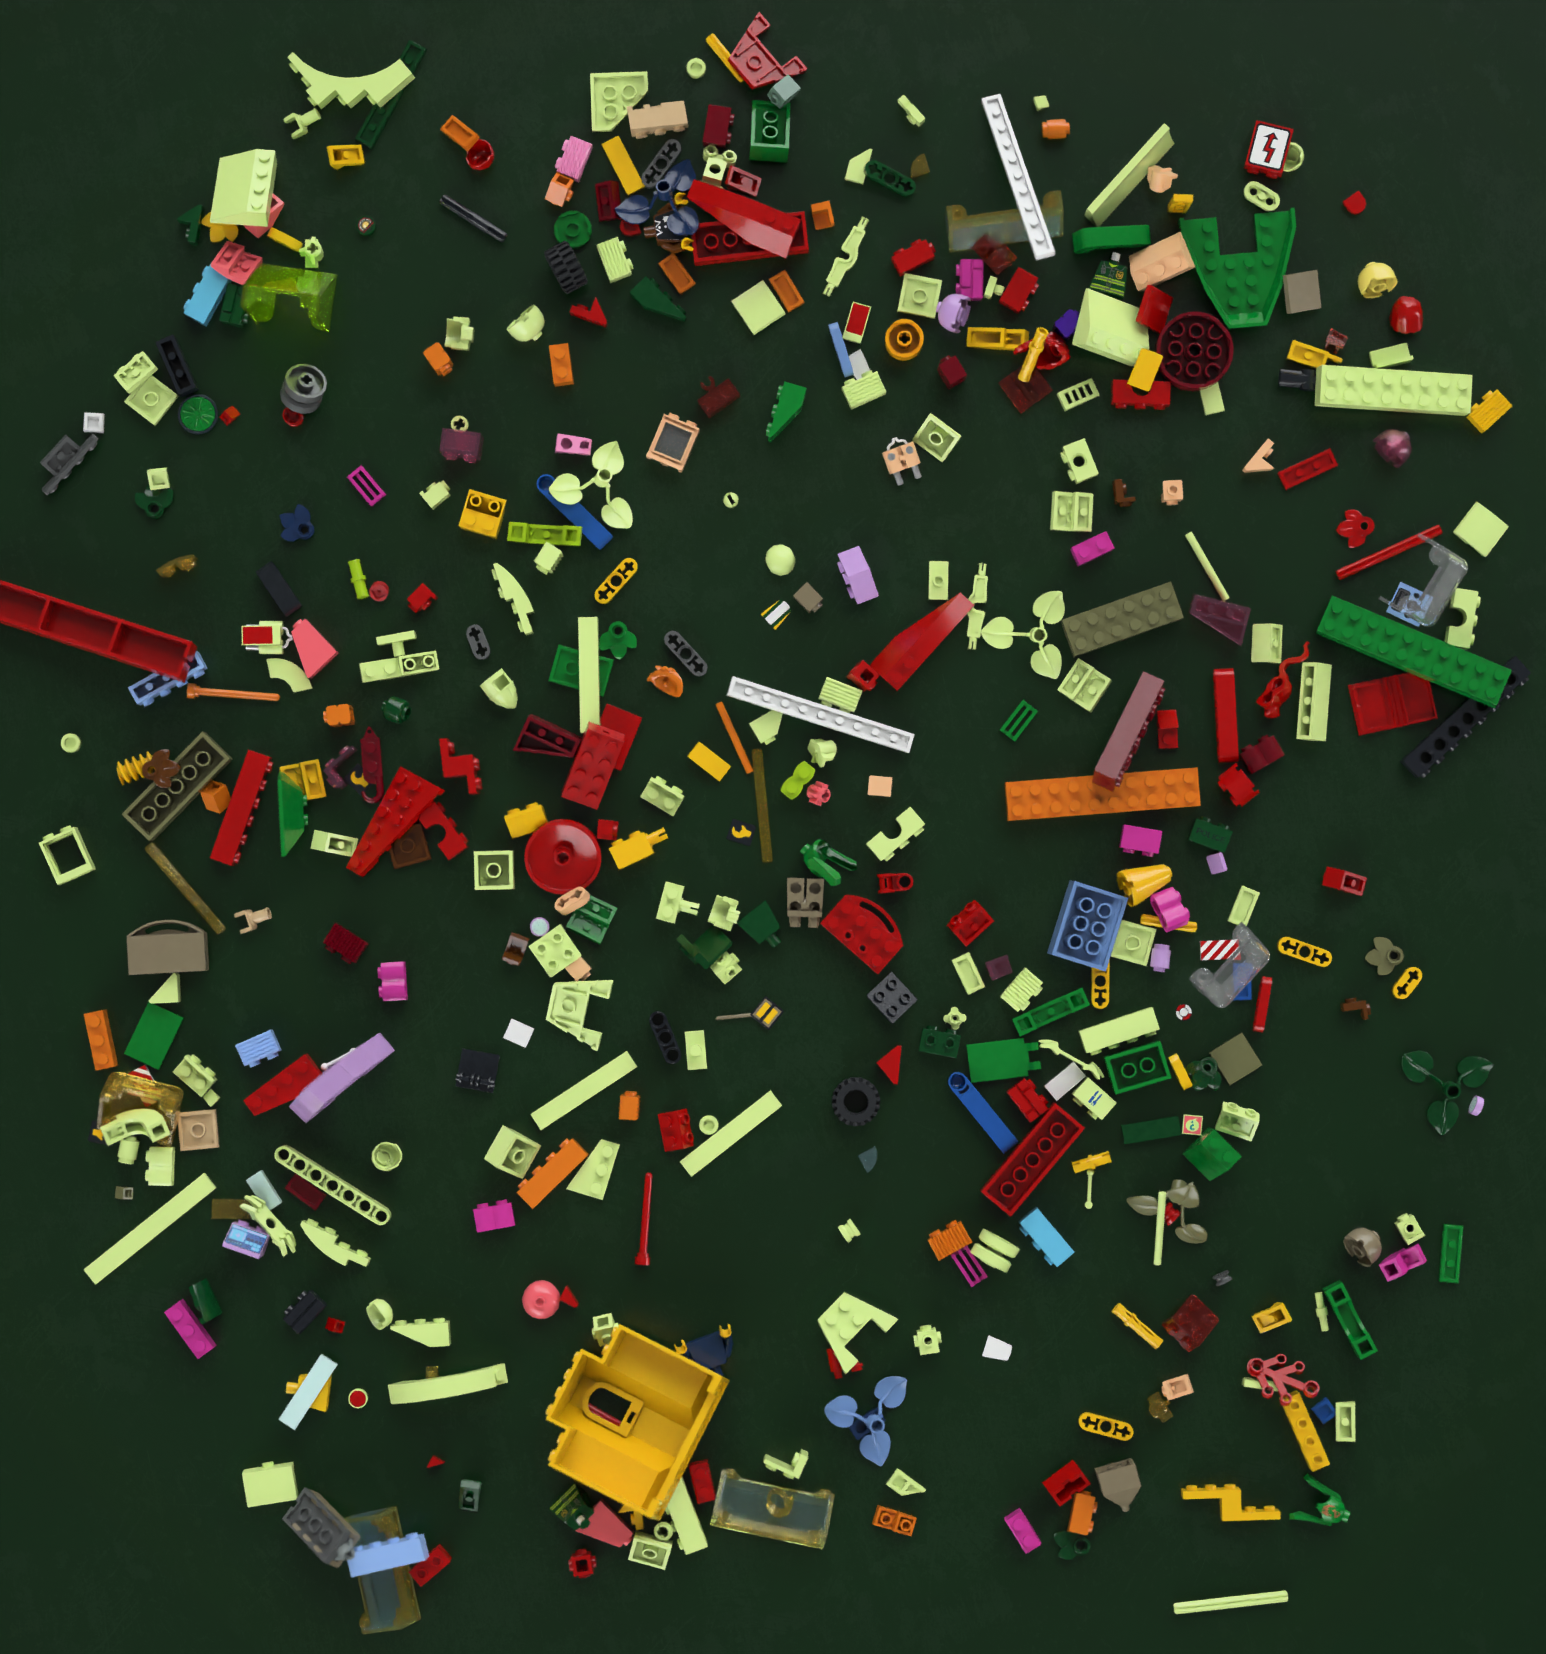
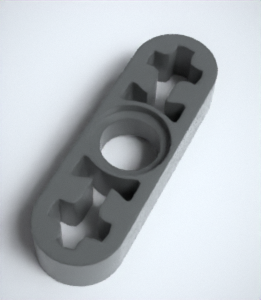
[641,139,681,189]
[664,631,708,677]

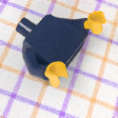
[674,1324,733,1376]

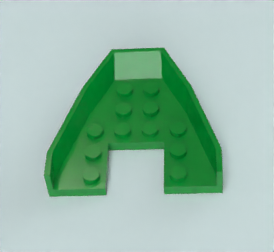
[1178,208,1296,329]

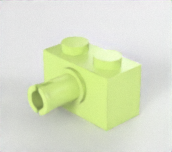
[656,882,700,924]

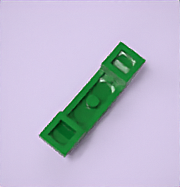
[1012,988,1090,1036]

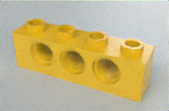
[1279,1390,1330,1472]

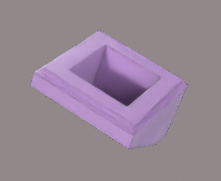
[1206,852,1227,874]

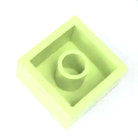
[474,850,515,890]

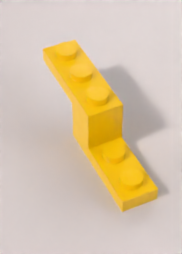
[1181,1484,1281,1521]

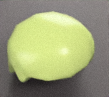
[1283,142,1304,172]
[765,544,795,576]
[372,1142,402,1171]
[366,1299,393,1330]

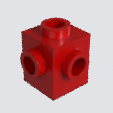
[568,1549,597,1578]

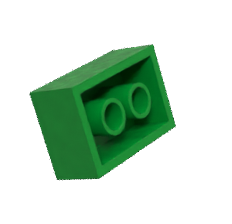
[1103,1040,1171,1094]

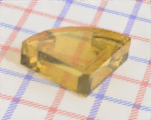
[911,153,930,178]

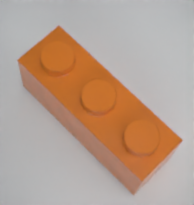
[84,1009,118,1071]

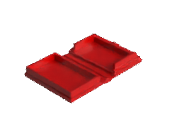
[1348,672,1438,736]

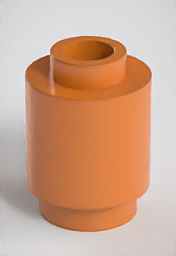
[1042,119,1070,139]

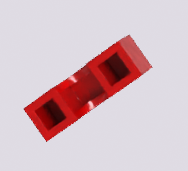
[1111,379,1171,410]
[419,800,468,860]

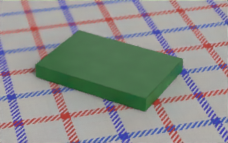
[548,645,614,697]
[124,1002,184,1070]

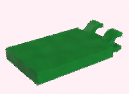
[966,1038,1041,1083]

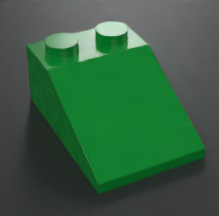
[749,100,790,162]

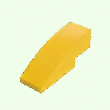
[967,327,1029,350]

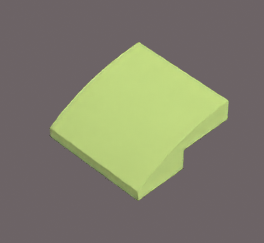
[731,280,785,335]
[1050,491,1093,532]
[1453,502,1509,557]
[1057,658,1112,712]

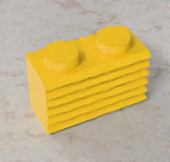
[1466,389,1512,434]

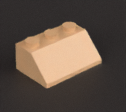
[1129,232,1195,291]

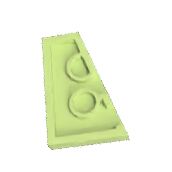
[566,1139,620,1200]

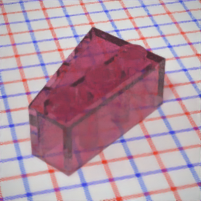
[1188,593,1251,646]

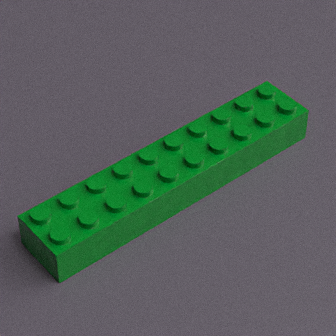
[1316,595,1512,708]

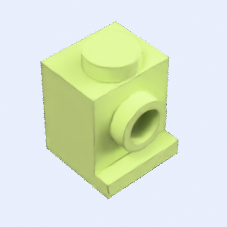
[419,480,451,510]
[1394,1213,1425,1245]

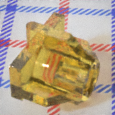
[1147,1391,1173,1423]

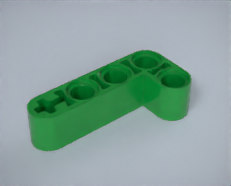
[1072,225,1151,254]

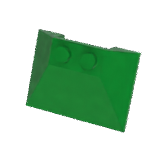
[278,772,308,857]

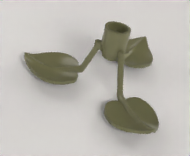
[1126,1179,1207,1244]

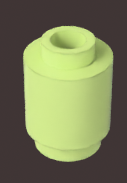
[117,1136,140,1164]

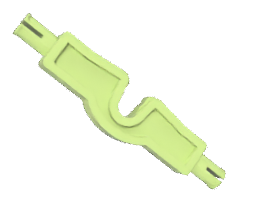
[823,217,869,297]
[967,563,988,650]

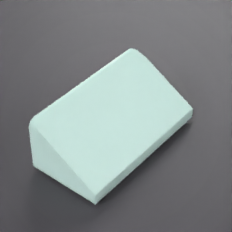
[246,1170,282,1210]

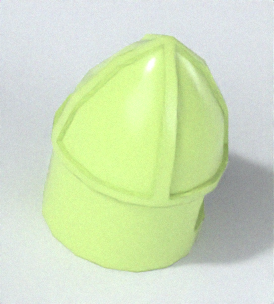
[480,668,518,709]

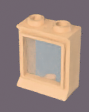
[646,413,700,473]

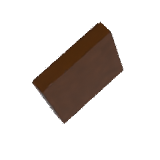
[389,822,432,869]

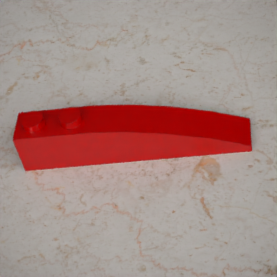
[687,179,801,259]
[869,593,975,691]

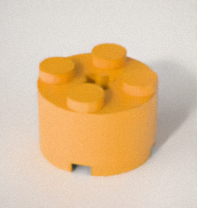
[885,319,924,361]

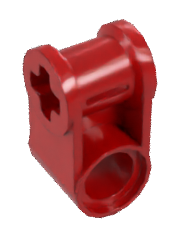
[876,873,914,893]

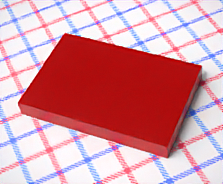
[600,704,642,771]

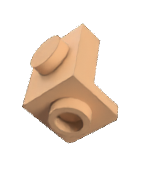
[1161,480,1183,505]
[1161,1374,1194,1401]

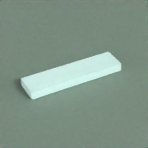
[279,1354,338,1430]

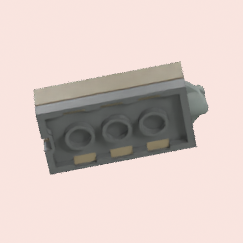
[282,1487,361,1568]

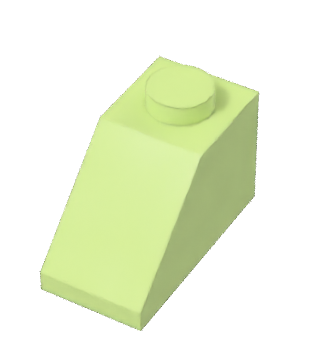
[749,710,783,745]
[311,830,358,857]

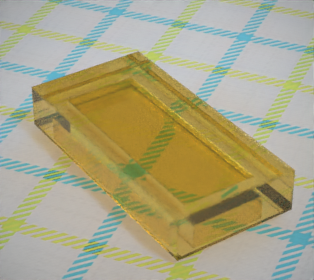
[212,1199,251,1219]

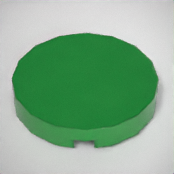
[554,211,592,249]

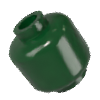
[381,696,411,724]

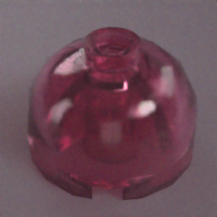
[1373,429,1412,467]

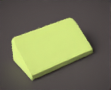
[1336,1401,1356,1442]

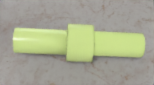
[1315,1292,1329,1331]

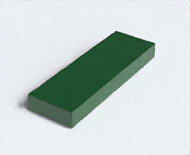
[1121,1116,1181,1144]

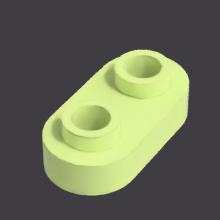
[1243,181,1280,212]

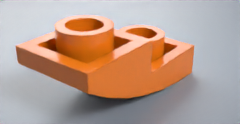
[872,1505,917,1536]

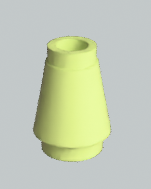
[654,1521,673,1541]

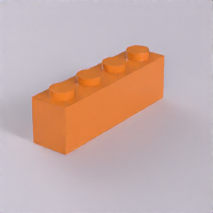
[517,1138,589,1209]

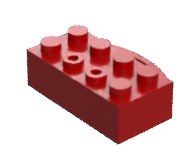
[820,895,903,974]

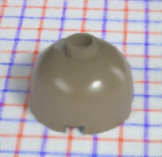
[1343,1228,1382,1267]

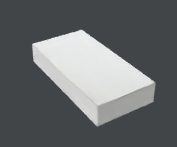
[1044,1061,1086,1101]

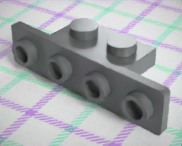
[40,433,98,495]

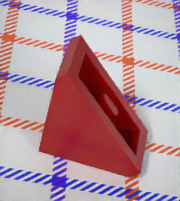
[876,1045,902,1084]

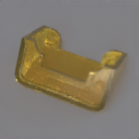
[97,1072,184,1147]

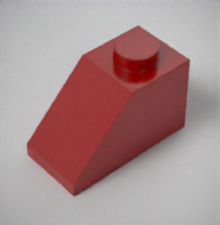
[1322,866,1367,896]

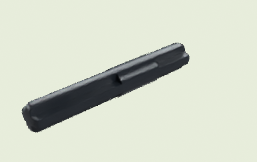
[439,195,507,242]

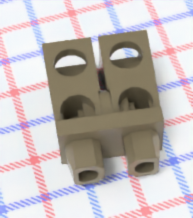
[787,877,824,928]

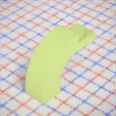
[100,1109,170,1146]

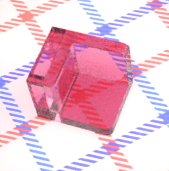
[985,954,1013,981]

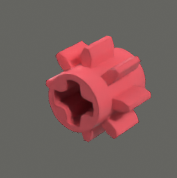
[807,781,831,806]

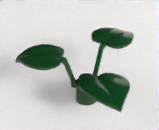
[1401,1050,1493,1135]

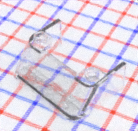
[1379,533,1468,627]

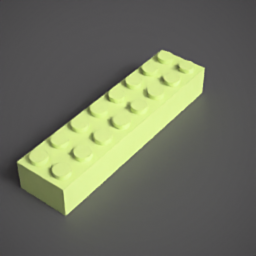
[1315,365,1472,416]

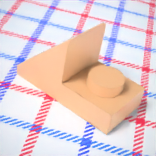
[1242,439,1274,473]

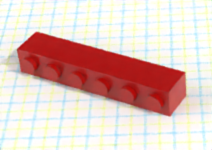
[210,749,274,866]

